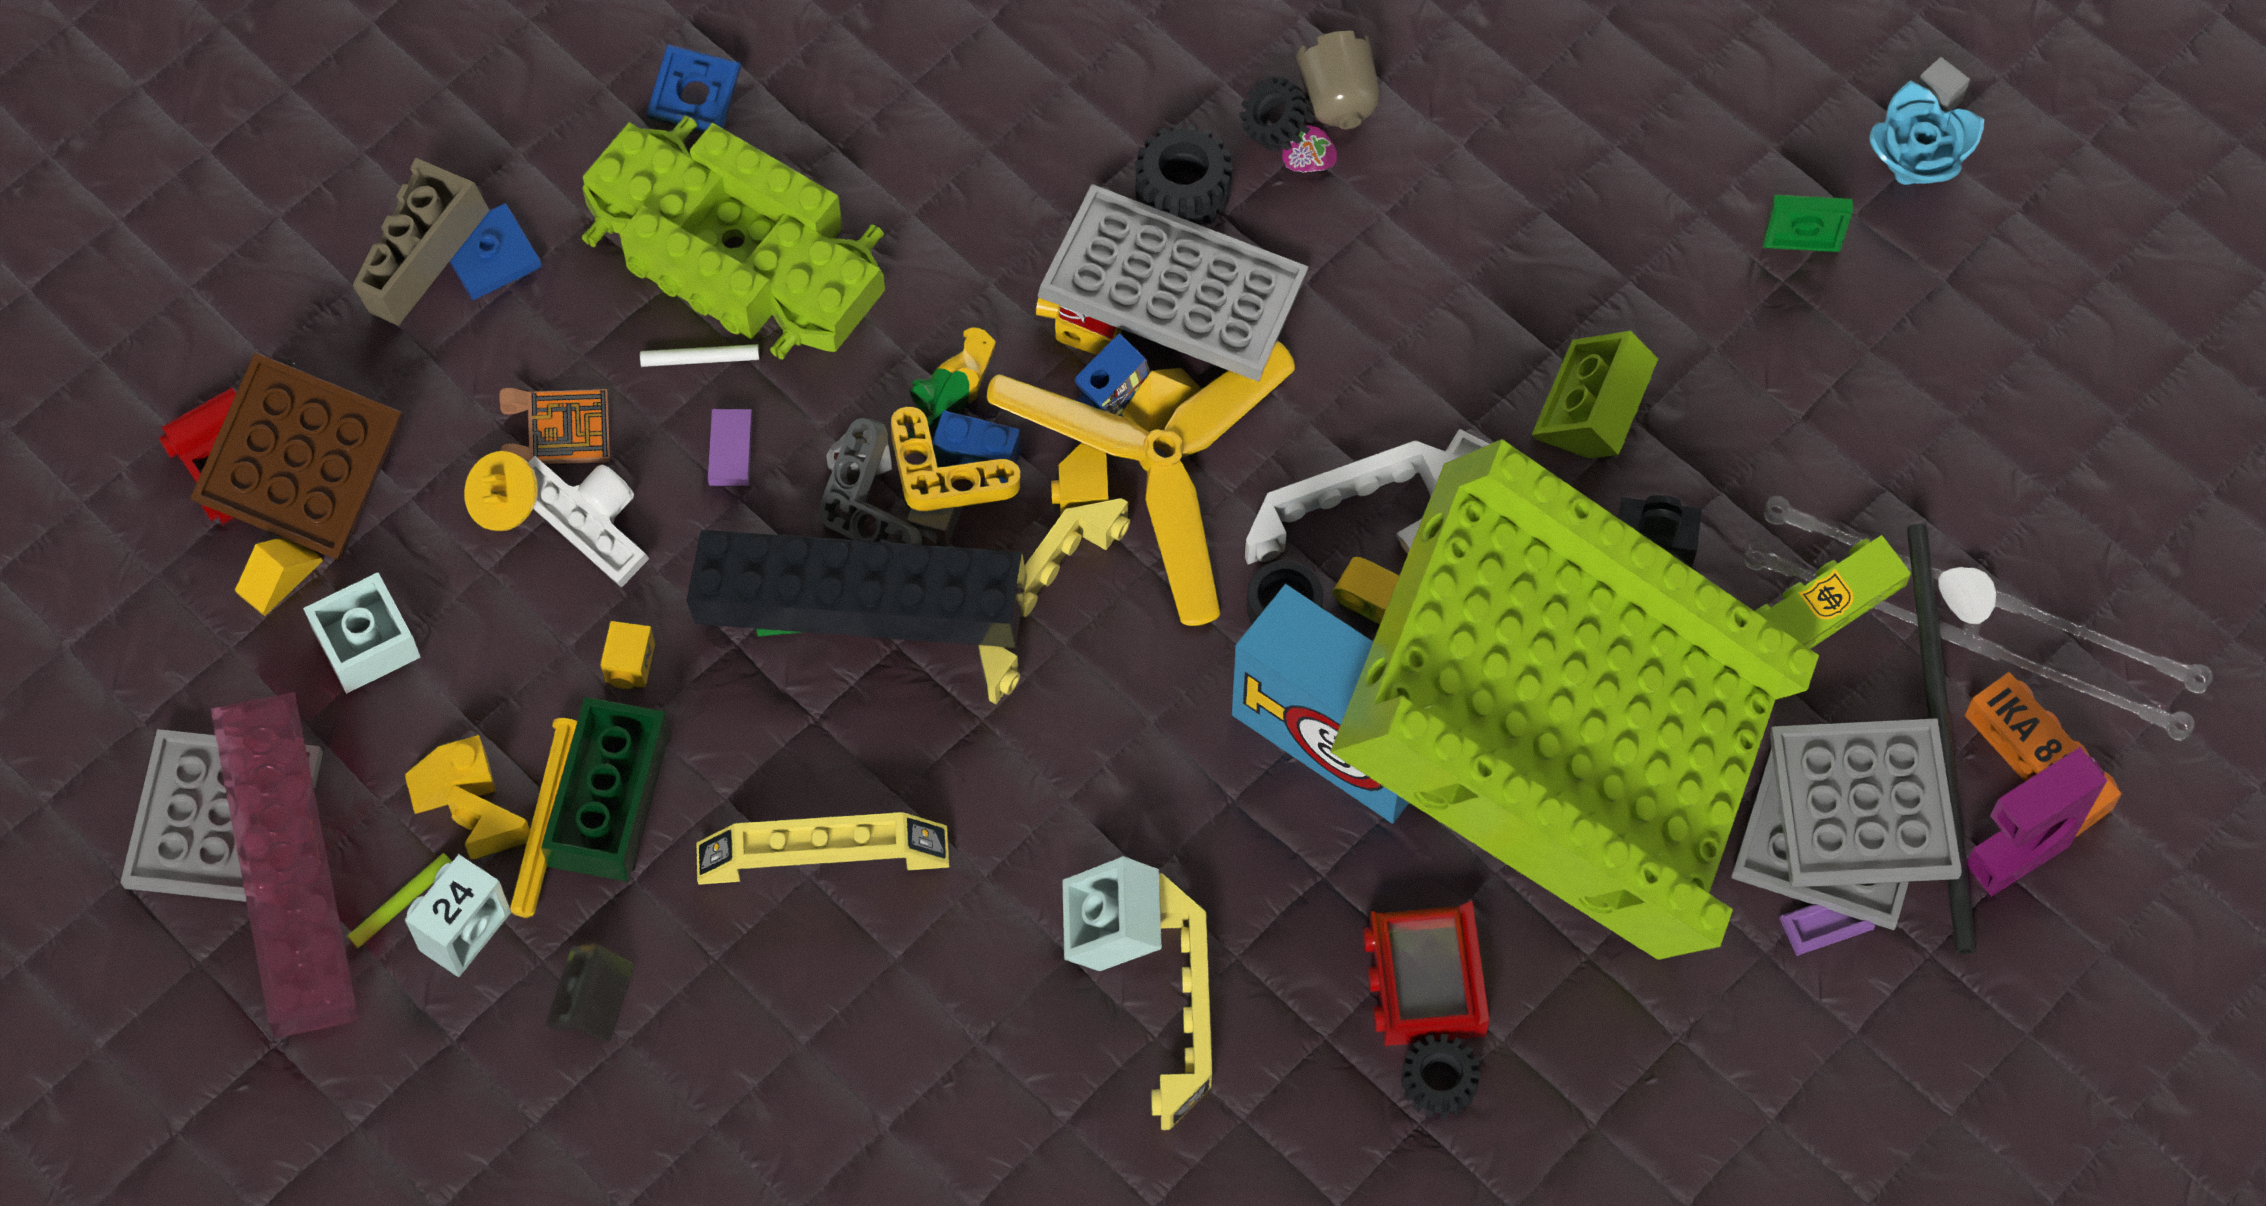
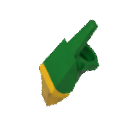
[908,328,996,440]

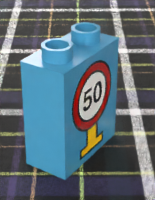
[1232,584,1409,824]

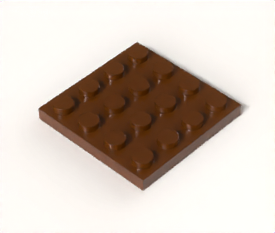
[190,352,405,561]

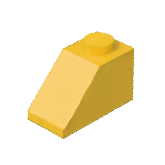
[1051,443,1108,514]
[405,735,496,814]

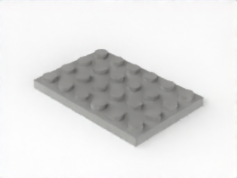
[1037,184,1309,382]

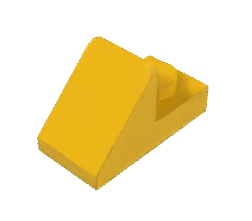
[446,785,530,859]

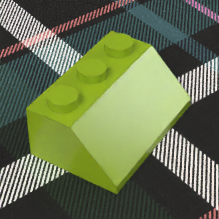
[1532,331,1658,459]

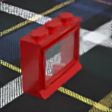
[1362,901,1490,1046]

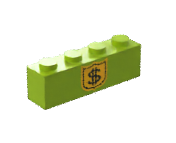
[1755,535,1911,649]

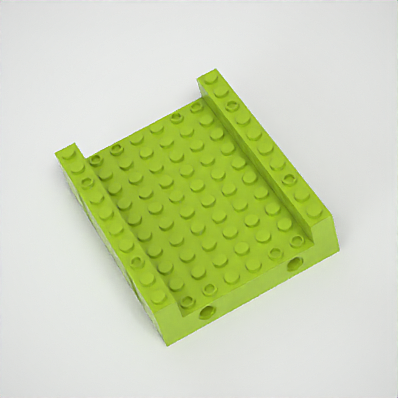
[1330,439,1819,960]

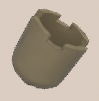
[1296,31,1380,129]

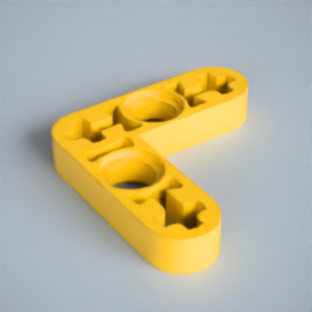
[891,407,1020,511]

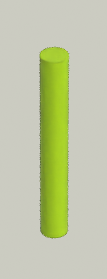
[347,853,452,949]

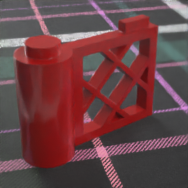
[158,388,236,524]

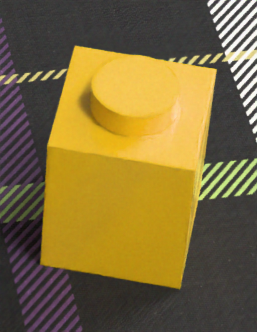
[600,621,655,689]

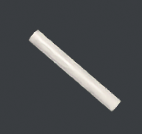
[640,344,759,367]

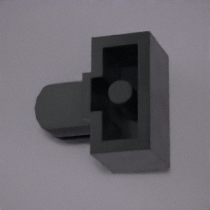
[1617,495,1702,568]

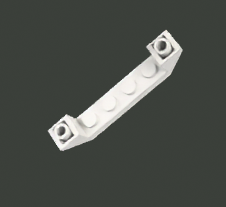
[1245,440,1459,564]

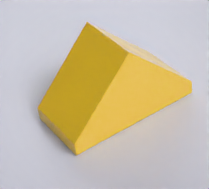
[235,537,323,616]

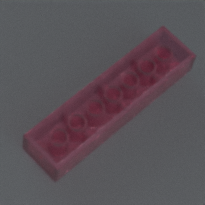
[211,692,359,1039]

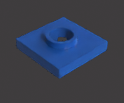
[646,44,742,133]

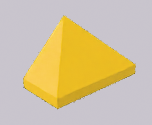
[1121,368,1202,432]

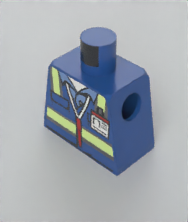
[1074,333,1150,416]

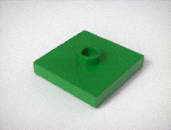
[1763,195,1853,252]

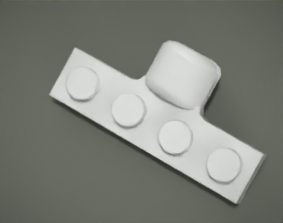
[528,456,649,588]

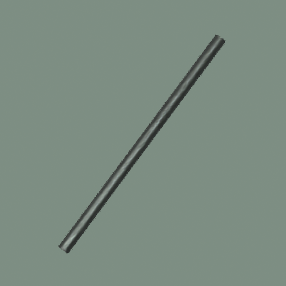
[1907,524,1977,955]

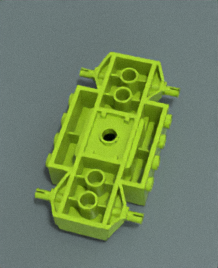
[582,116,885,359]

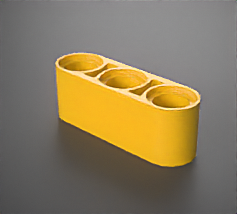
[1332,557,1399,624]

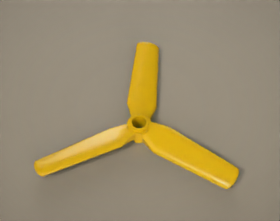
[987,341,1295,626]

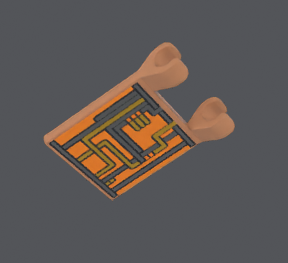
[499,388,610,464]

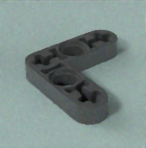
[819,418,922,545]

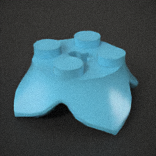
[1869,81,1984,185]

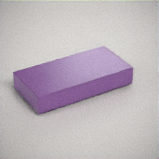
[708,409,753,486]
[1780,904,1875,956]

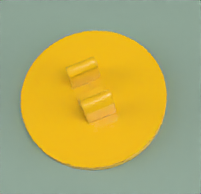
[464,451,538,531]

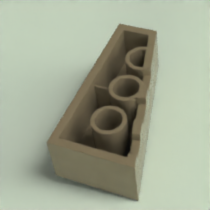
[353,158,490,326]

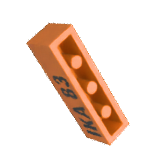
[1964,672,2122,837]

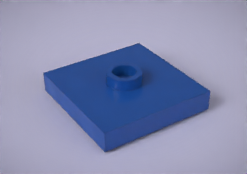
[450,203,542,301]

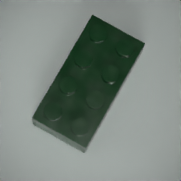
[541,697,670,882]

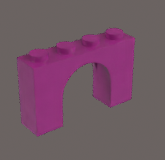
[1966,747,2107,897]

